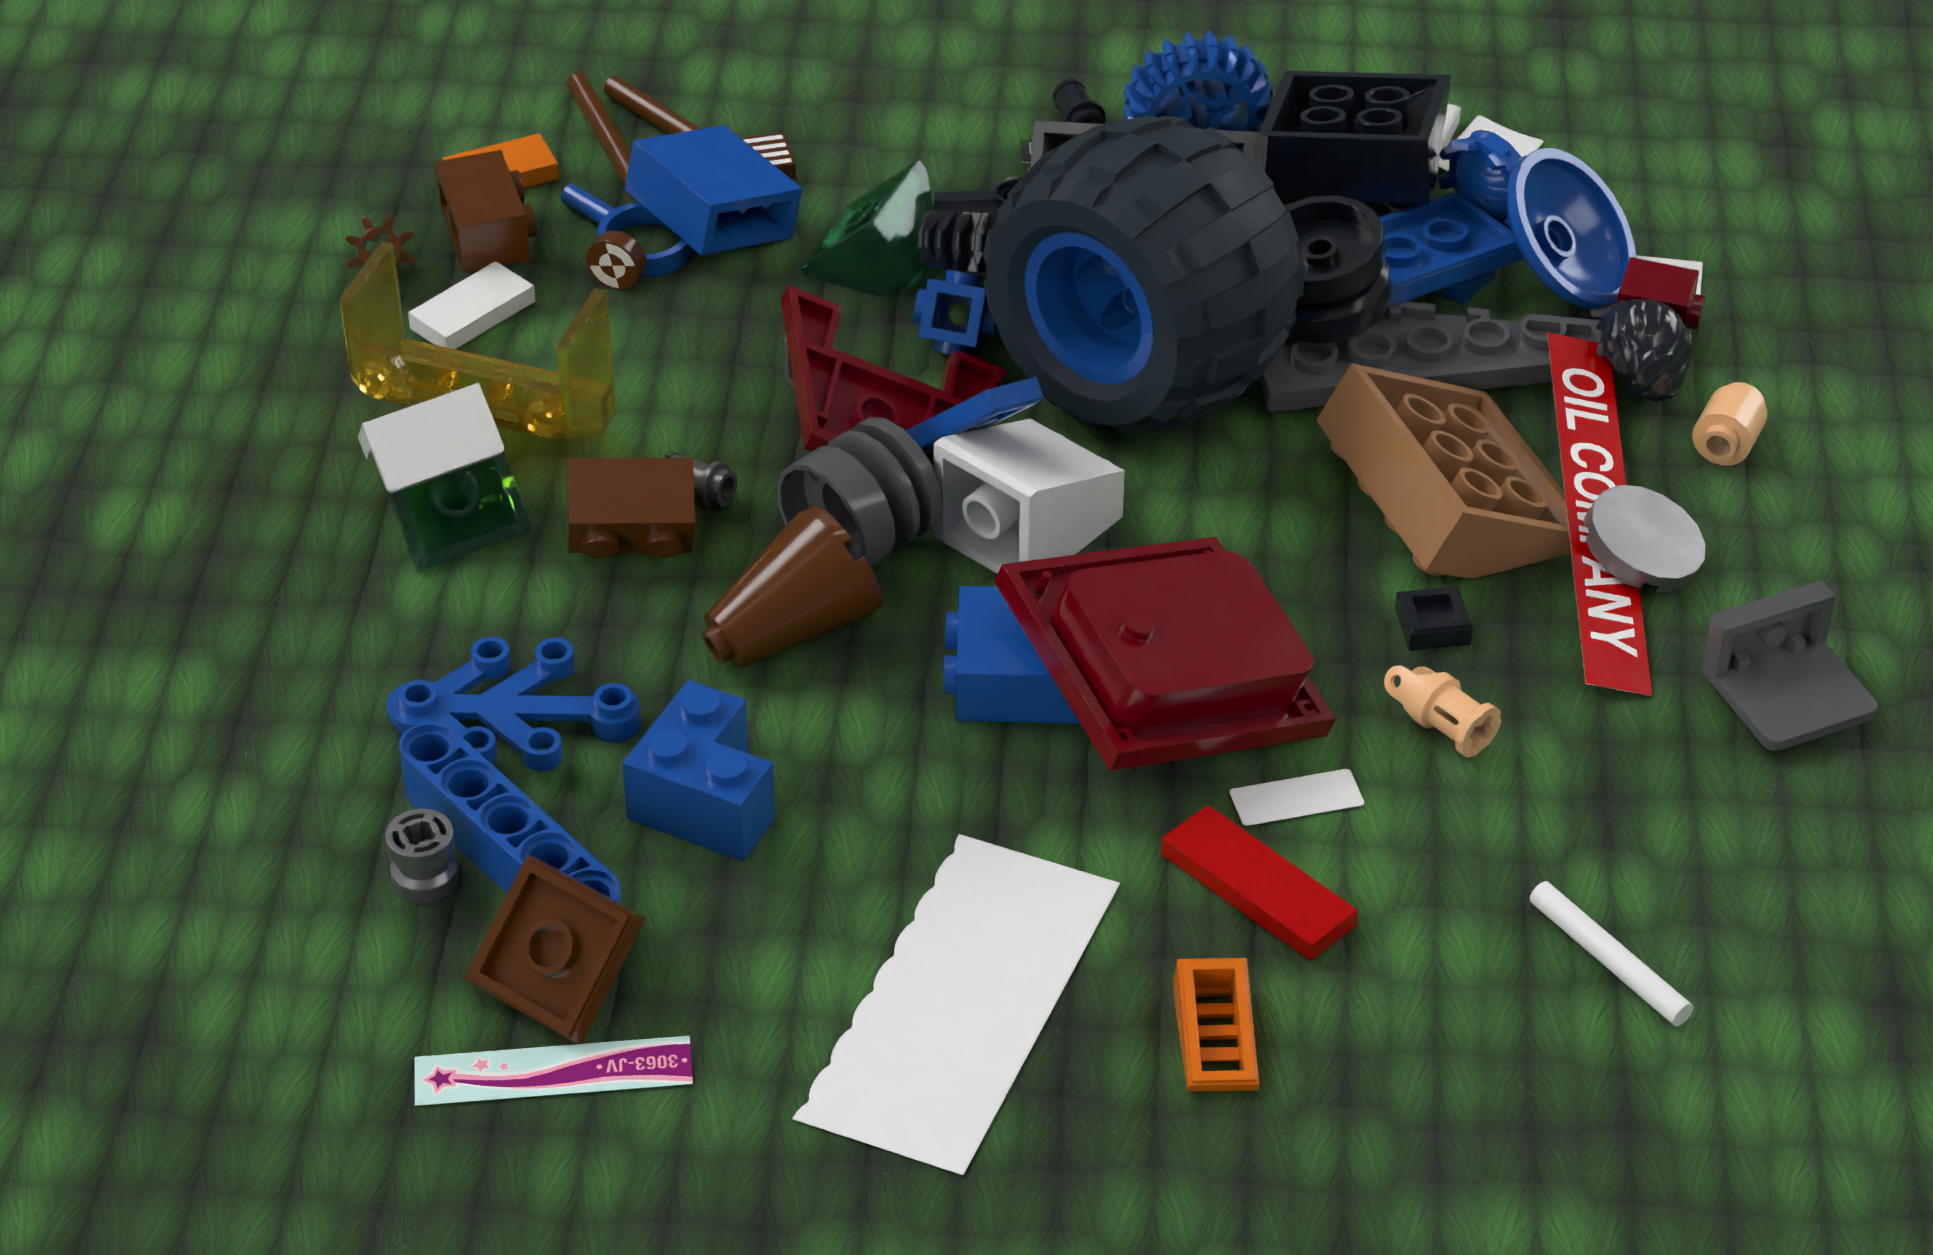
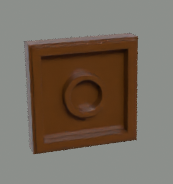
[464,855,646,1043]

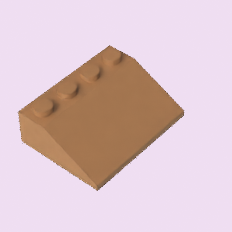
[1316,363,1571,579]

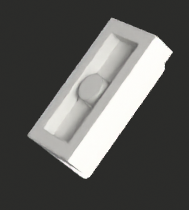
[358,383,504,493]

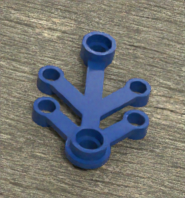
[386,637,641,771]

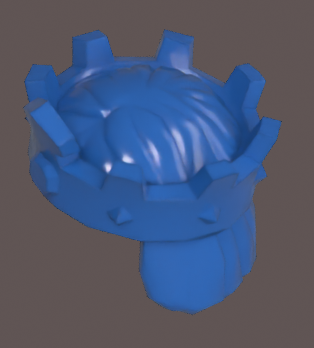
[1437,130,1527,230]

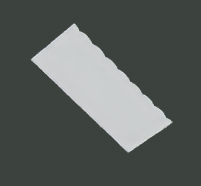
[792,834,1120,1175]

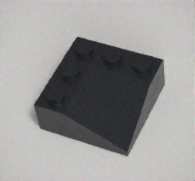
[1259,71,1450,209]

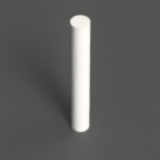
[1530,881,1694,1027]

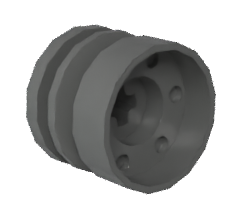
[776,417,943,567]

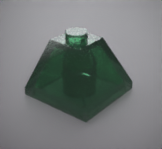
[800,160,934,297]
[381,451,533,572]

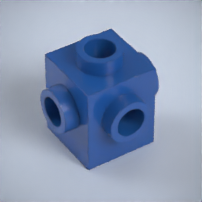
[913,270,998,354]

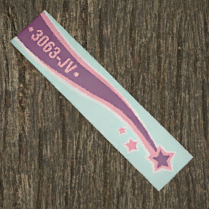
[415,1036,693,1106]

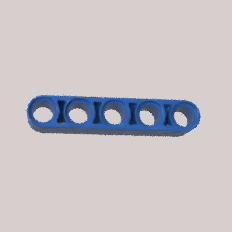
[399,722,622,904]

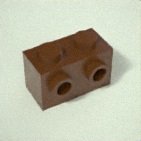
[435,150,537,273]
[567,458,695,558]

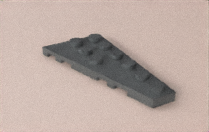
[1257,301,1615,412]

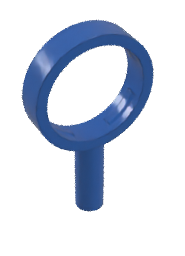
[561,184,695,278]

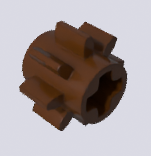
[345,214,416,285]

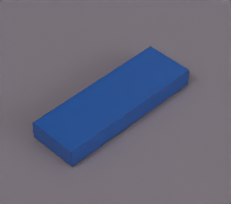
[906,377,1043,454]

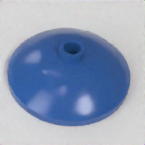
[1507,148,1636,310]

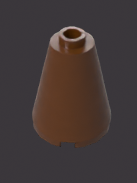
[701,505,884,668]

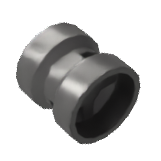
[385,808,459,904]

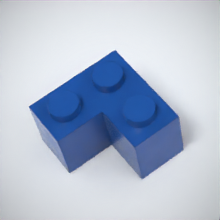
[622,679,775,862]

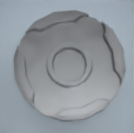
[1584,485,1705,593]

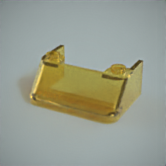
[340,241,616,440]

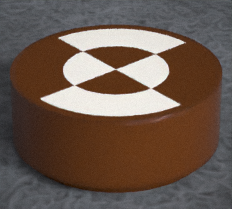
[586,231,647,290]

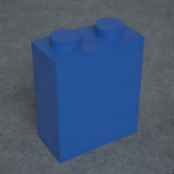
[625,125,802,255]
[944,586,1080,723]

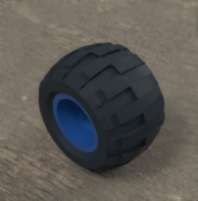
[983,116,1304,435]

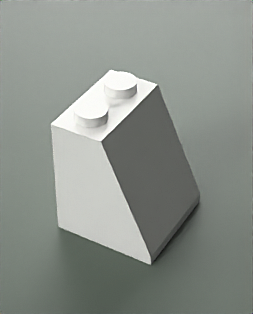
[934,419,1125,574]

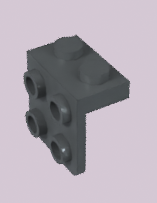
[1701,580,1878,751]

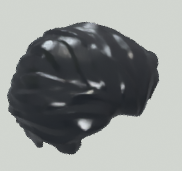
[1596,299,1693,402]

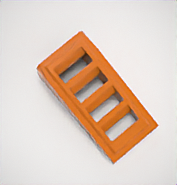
[1173,958,1259,1092]

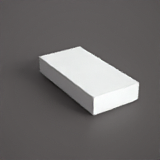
[408,261,535,353]

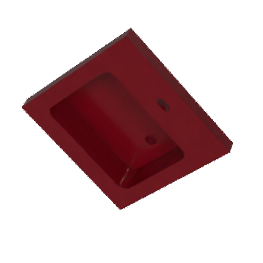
[994,537,1336,771]

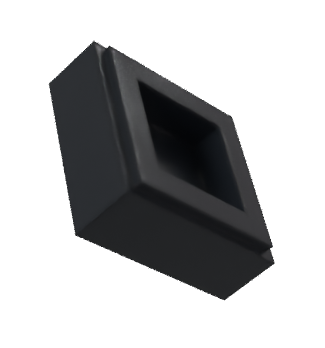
[1395,586,1473,651]

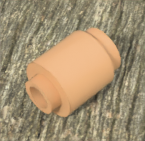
[1692,382,1767,466]

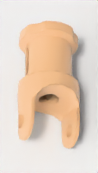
[1384,665,1501,758]

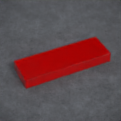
[1161,805,1358,962]

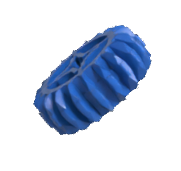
[1123,30,1273,133]

